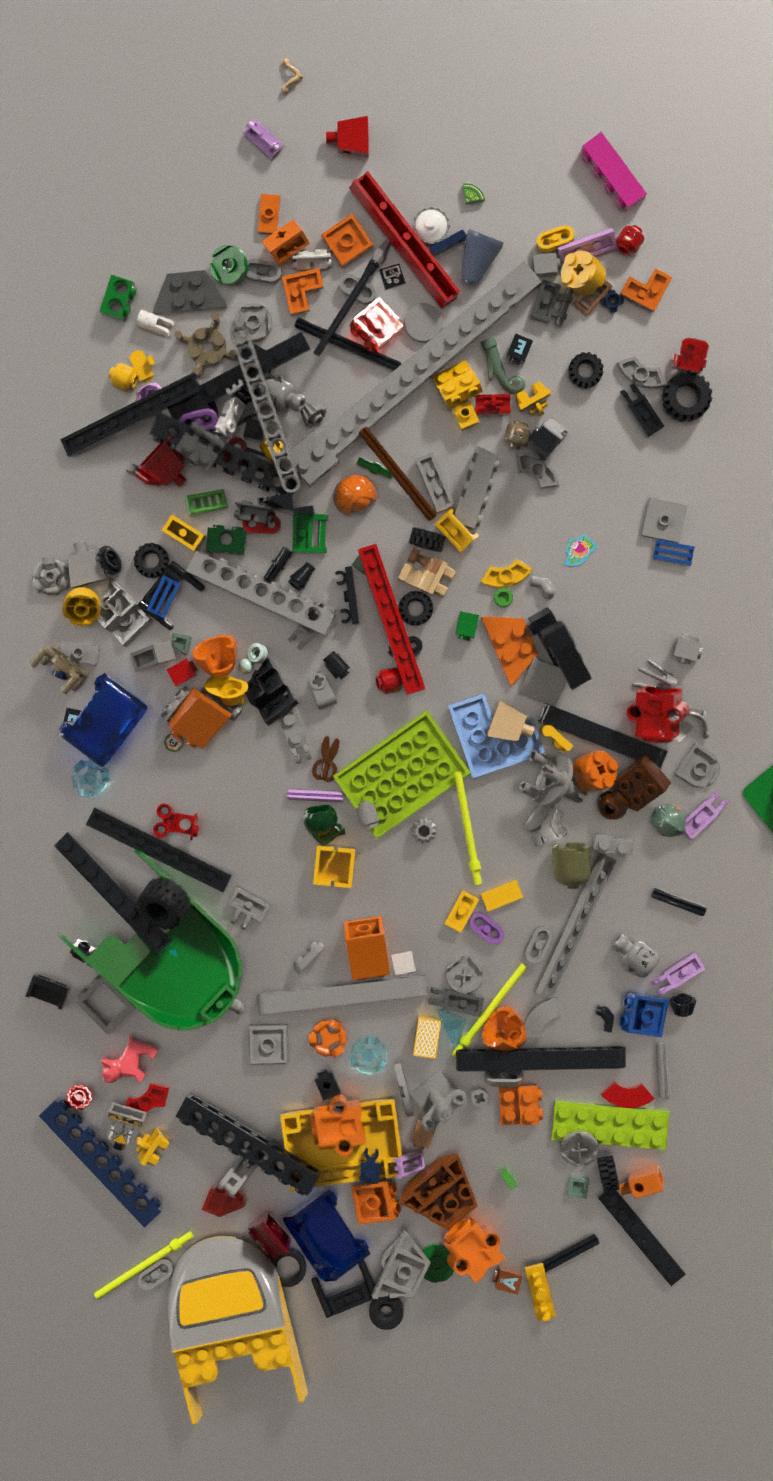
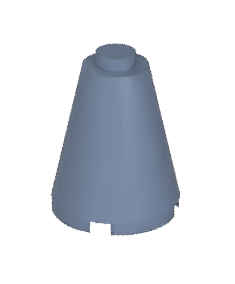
[461,229,504,286]

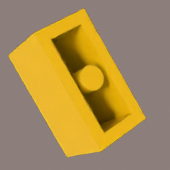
[161,514,206,552]

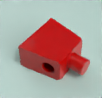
[326,116,369,158]

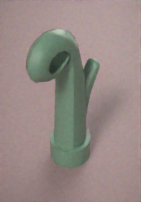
[480,336,525,394]

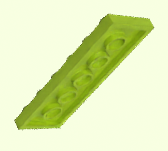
[551,1100,669,1150]

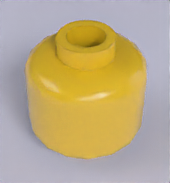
[108,363,139,391]

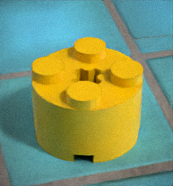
[561,251,606,296]

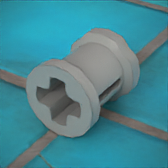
[471,1087,488,1107]

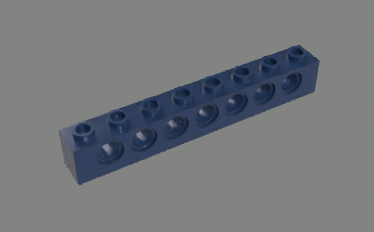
[39,1098,163,1228]

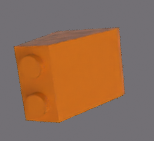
[167,687,232,749]
[344,916,390,980]

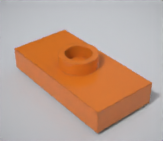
[258,194,280,234]

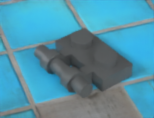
[531,279,574,327]
[175,421,225,471]

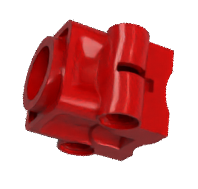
[627,686,690,743]

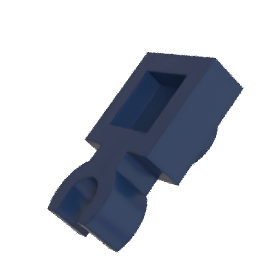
[360,1148,380,1183]

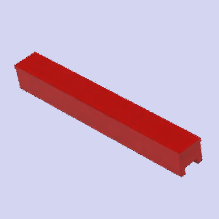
[349,171,461,309]

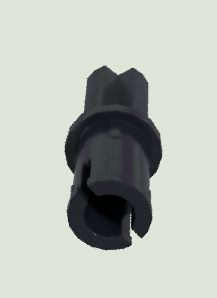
[264,546,293,583]

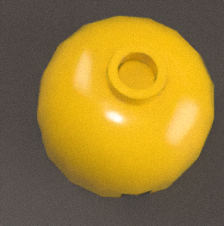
[62,587,101,626]

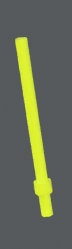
[454,771,482,885]
[451,963,528,1057]
[94,1231,194,1299]

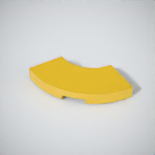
[480,559,533,588]

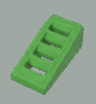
[185,489,228,516]

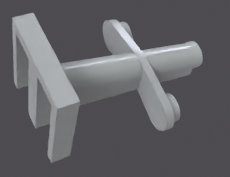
[410,1070,467,1131]

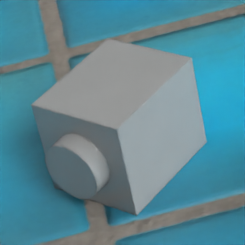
[532,253,561,277]

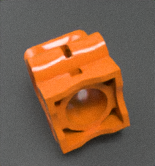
[311,1094,366,1156]
[441,1217,505,1283]

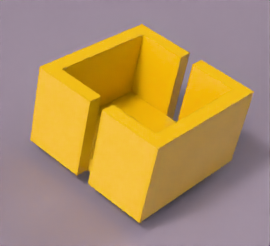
[313,845,356,888]

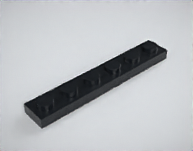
[597,1190,686,1286]

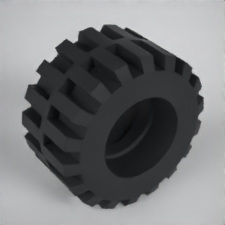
[662,371,712,422]
[137,877,191,930]

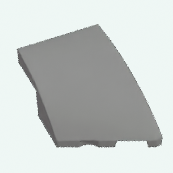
[98,577,153,647]

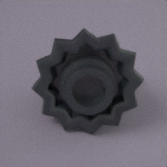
[669,993,696,1017]

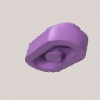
[179,409,217,430]
[470,913,504,944]

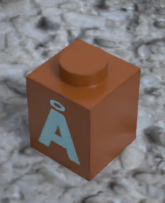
[492,1266,522,1295]

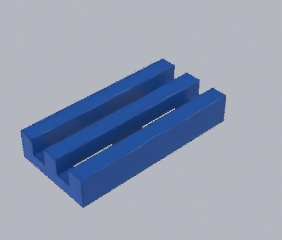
[653,540,695,566]
[147,575,181,618]

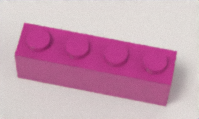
[581,132,647,212]

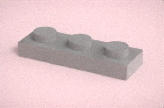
[415,452,455,513]

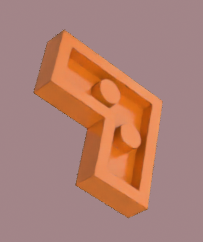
[282,268,324,315]
[620,268,672,312]

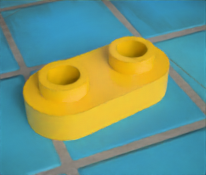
[537,225,574,253]

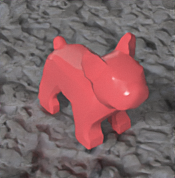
[101,1036,158,1083]

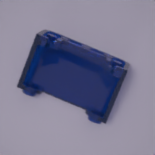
[58,672,147,767]
[283,1189,371,1282]

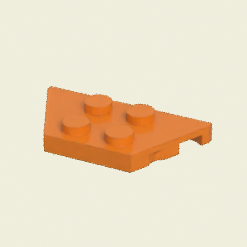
[481,616,539,685]

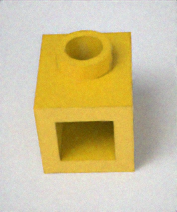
[452,400,479,431]

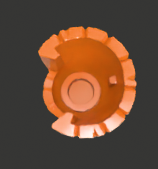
[333,474,377,517]
[192,635,237,678]
[482,1006,527,1051]

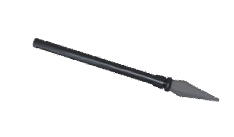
[313,238,391,357]

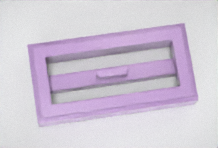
[394,1150,425,1178]

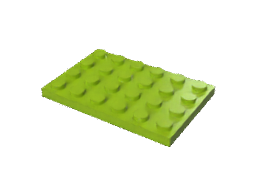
[333,710,471,839]

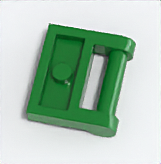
[292,514,328,554]

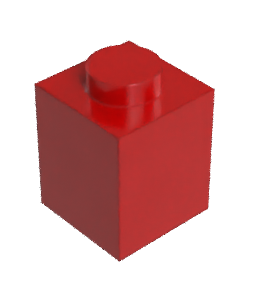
[166,658,198,687]

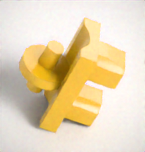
[515,381,551,416]
[135,1128,169,1166]

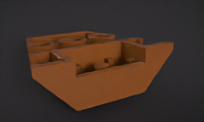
[398,1153,478,1230]

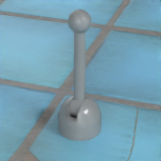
[201,686,243,721]

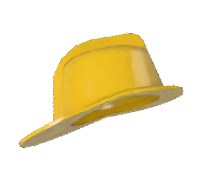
[205,676,248,706]

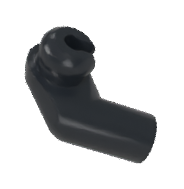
[595,1005,614,1033]

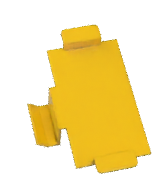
[129,350,155,383]

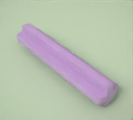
[287,789,344,802]

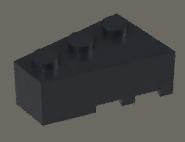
[527,417,568,461]

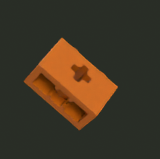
[262,220,310,265]

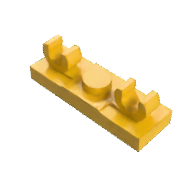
[524,1263,556,1322]

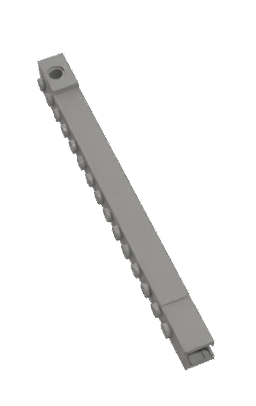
[288,261,542,487]

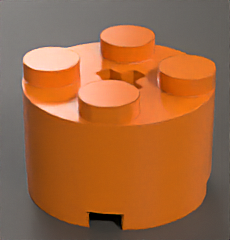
[573,751,618,793]

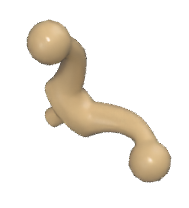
[281,58,303,94]

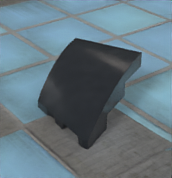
[257,493,316,514]
[245,655,299,725]

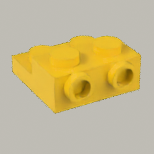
[432,360,483,409]

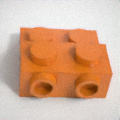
[499,1084,543,1126]
[351,1179,401,1224]

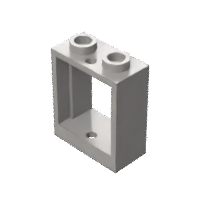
[76,975,136,1035]

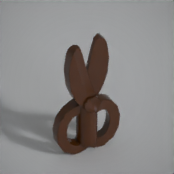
[312,736,339,782]

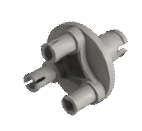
[519,750,587,807]

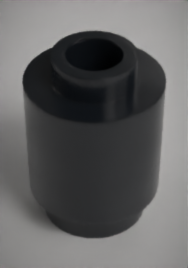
[323,651,350,680]

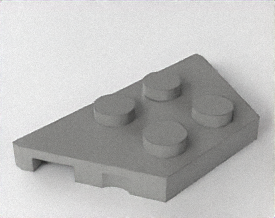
[371,1230,430,1299]

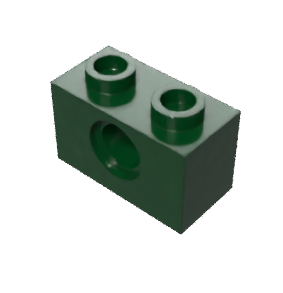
[206,525,247,556]

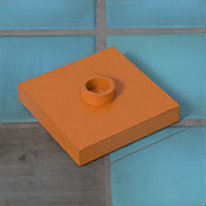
[321,213,374,268]

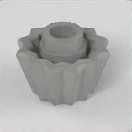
[300,401,327,427]
[411,817,437,844]

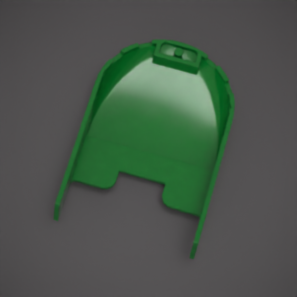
[57,849,242,1031]

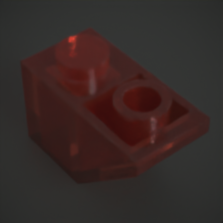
[202,1184,247,1217]

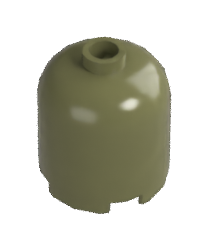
[552,842,591,889]

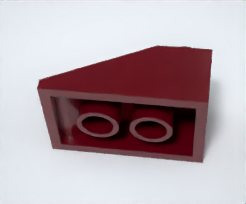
[248,1210,291,1258]

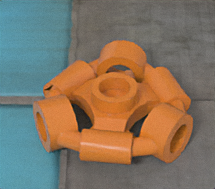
[309,1018,347,1058]

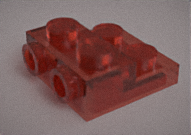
[349,297,405,353]

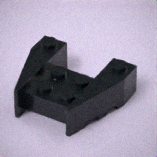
[528,607,592,690]

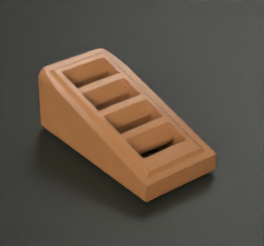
[573,279,613,316]

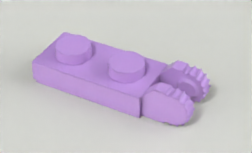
[684,791,729,840]
[651,952,706,996]

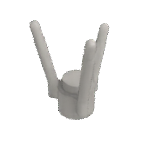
[632,659,678,690]

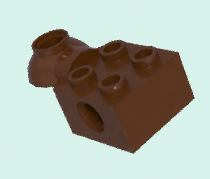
[597,753,671,820]

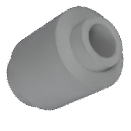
[356,800,379,830]

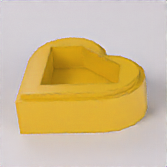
[259,441,283,462]

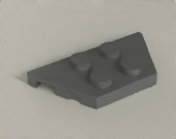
[153,270,227,315]

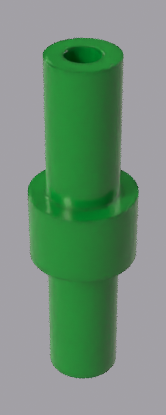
[356,457,393,479]

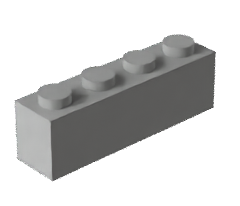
[454,446,499,530]

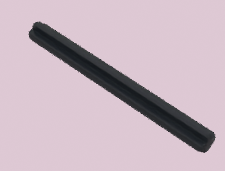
[294,317,401,371]

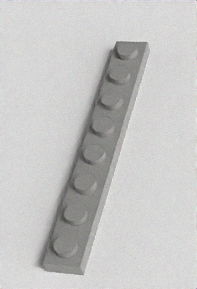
[536,853,617,999]

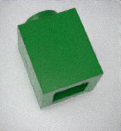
[455,611,479,641]

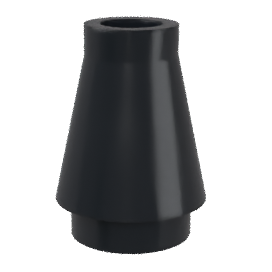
[288,562,315,591]

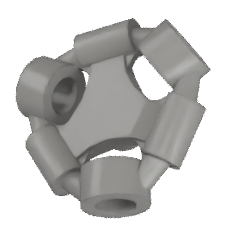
[32,557,70,595]

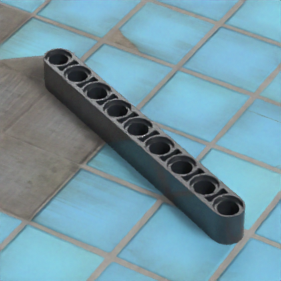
[456,1046,626,1072]

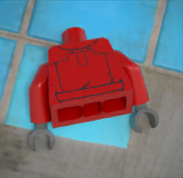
[126,430,186,487]

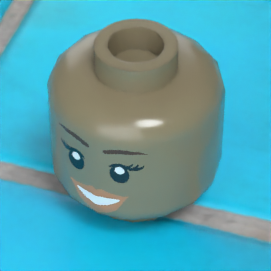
[504,420,531,450]

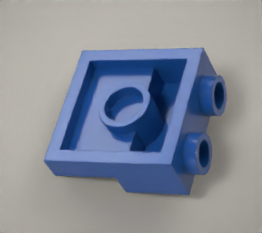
[619,992,669,1038]

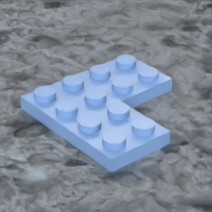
[448,694,545,778]

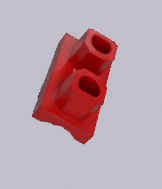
[475,394,511,415]

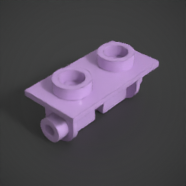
[243,119,284,159]

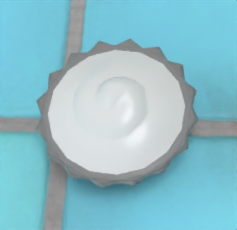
[412,207,450,244]

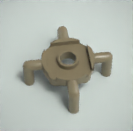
[174,313,238,378]
[29,645,88,695]

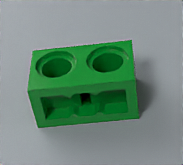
[100,275,137,322]

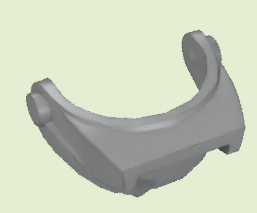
[678,708,709,739]

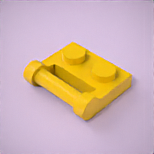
[540,725,573,752]

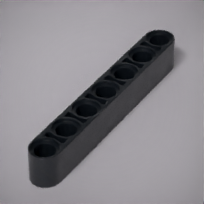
[538,704,668,769]

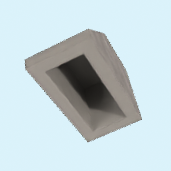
[130,640,176,671]

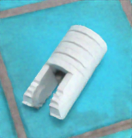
[136,310,174,337]

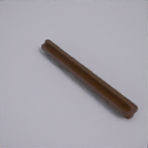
[359,427,436,521]

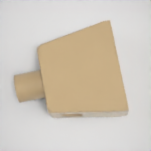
[486,701,535,741]

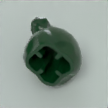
[303,805,345,845]

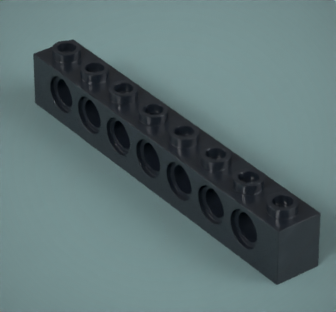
[149,412,301,495]
[175,1093,322,1195]

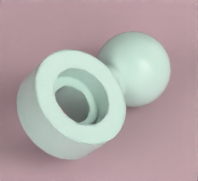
[239,643,268,674]

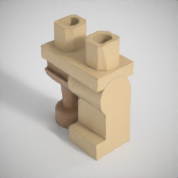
[398,547,456,597]

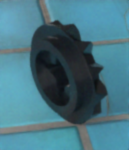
[97,546,122,576]

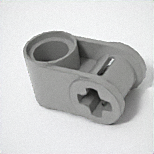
[309,672,337,710]

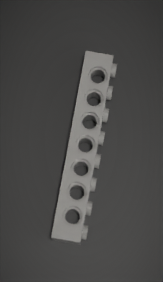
[186,549,336,637]

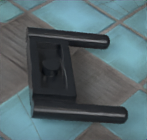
[138,561,205,630]
[311,1258,375,1318]

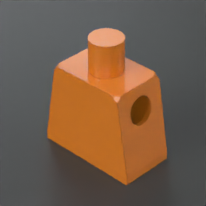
[619,1164,665,1199]

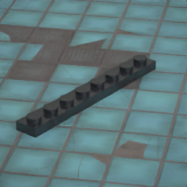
[168,332,311,420]
[60,372,203,457]
[86,807,232,893]
[54,832,172,955]

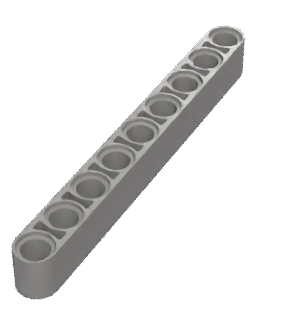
[231,326,301,493]
[257,975,428,1014]

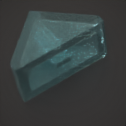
[437,1009,467,1047]

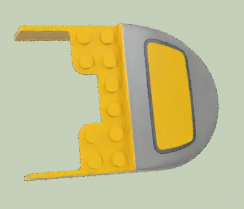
[168,1236,308,1425]

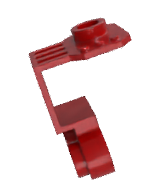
[671,338,709,372]
[153,803,199,840]

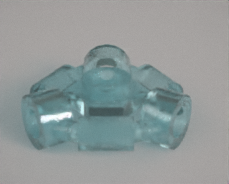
[71,759,110,798]
[349,1035,388,1075]

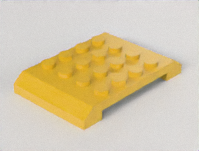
[280,1099,402,1192]

